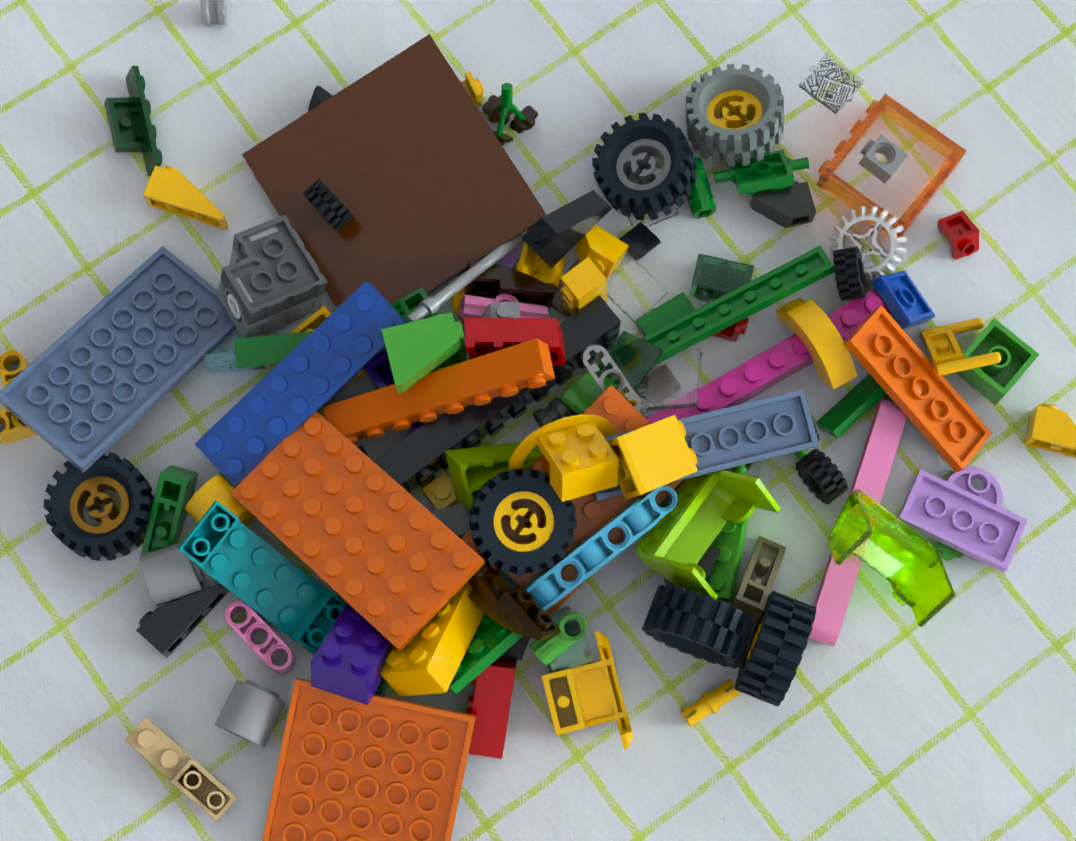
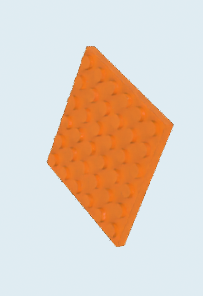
[262,678,477,841]

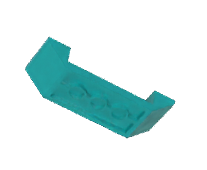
[178,500,347,655]

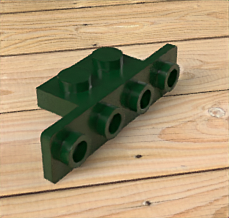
[104,66,162,176]

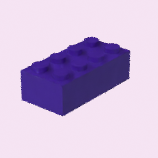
[311,603,393,705]

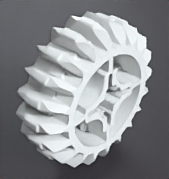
[829,206,907,282]

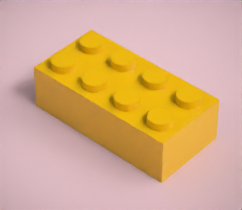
[380,581,484,697]

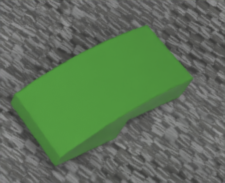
[560,368,619,414]

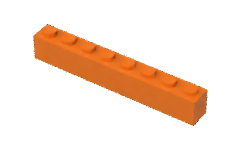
[323,338,555,445]

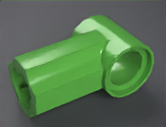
[529,611,588,666]

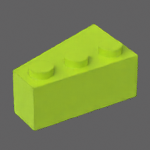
[445,442,542,512]

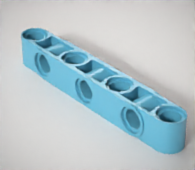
[524,485,678,611]

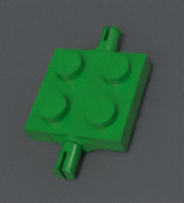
[713,150,809,194]

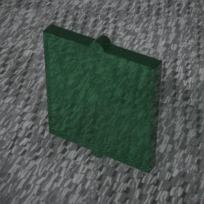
[597,331,663,391]

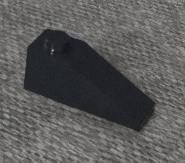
[522,190,612,268]
[136,584,229,658]

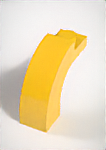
[776,297,858,390]

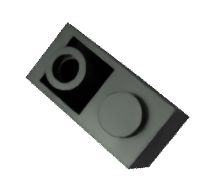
[750,181,816,228]

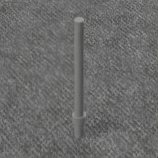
[405,234,524,323]

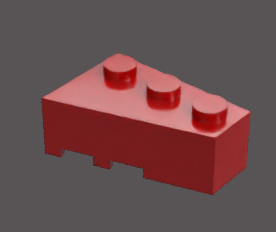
[464,318,566,366]
[466,656,517,759]

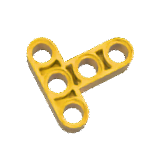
[0,350,37,444]

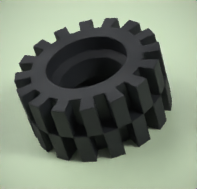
[302,179,354,232]
[833,246,866,301]
[795,449,848,504]

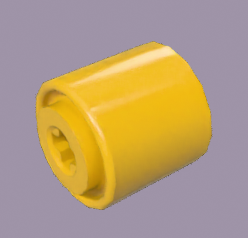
[185,474,254,527]

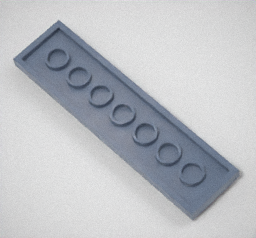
[593,389,819,502]

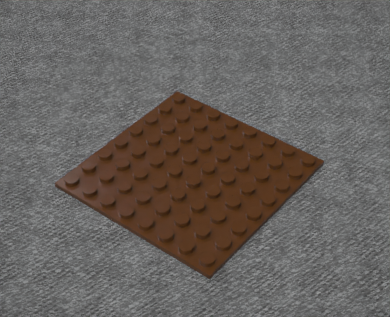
[242,34,547,308]

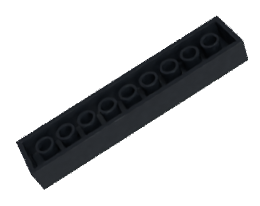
[374,295,621,495]

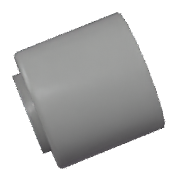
[140,541,205,606]
[215,680,285,748]

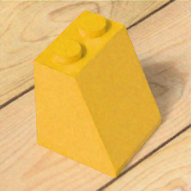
[608,415,698,500]

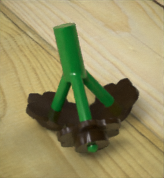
[482,83,538,146]

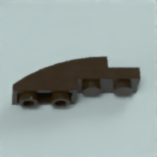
[468,554,562,640]

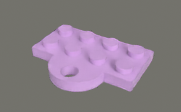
[897,467,1027,573]

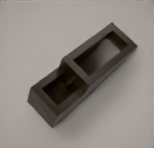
[464,260,555,309]

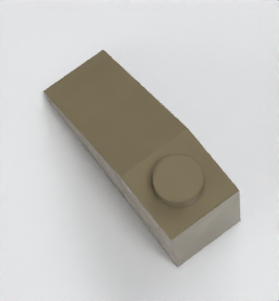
[730,536,786,624]

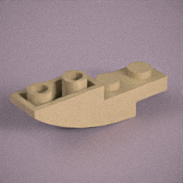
[125,717,237,822]

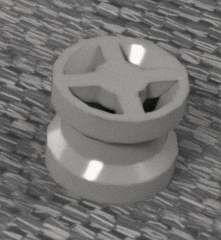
[200,0,226,25]

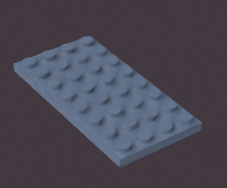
[0,246,237,473]

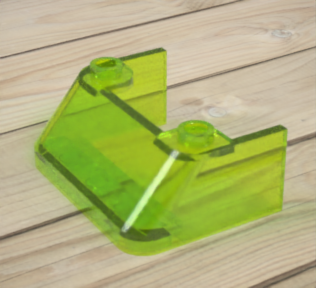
[827,489,956,627]

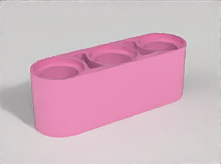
[225,601,296,674]

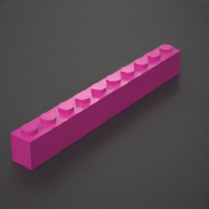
[646,288,891,424]

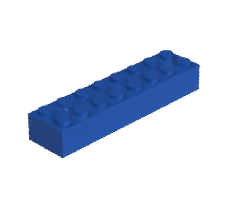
[195,281,406,487]

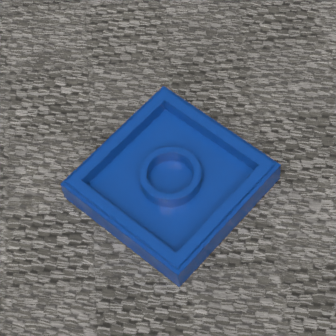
[871,271,935,329]

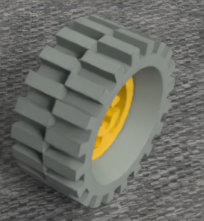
[685,64,784,167]

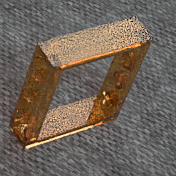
[817,94,967,237]

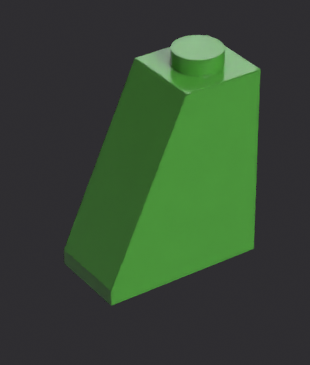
[381,312,464,394]

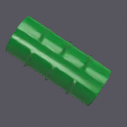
[687,157,716,218]

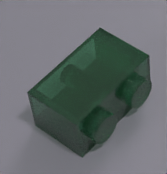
[689,254,754,301]

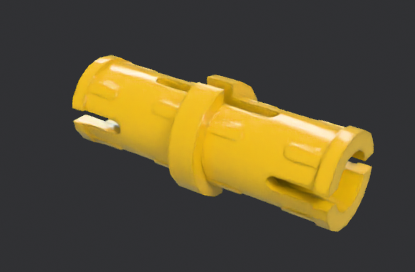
[680,678,740,727]

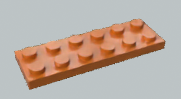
[844,305,992,472]

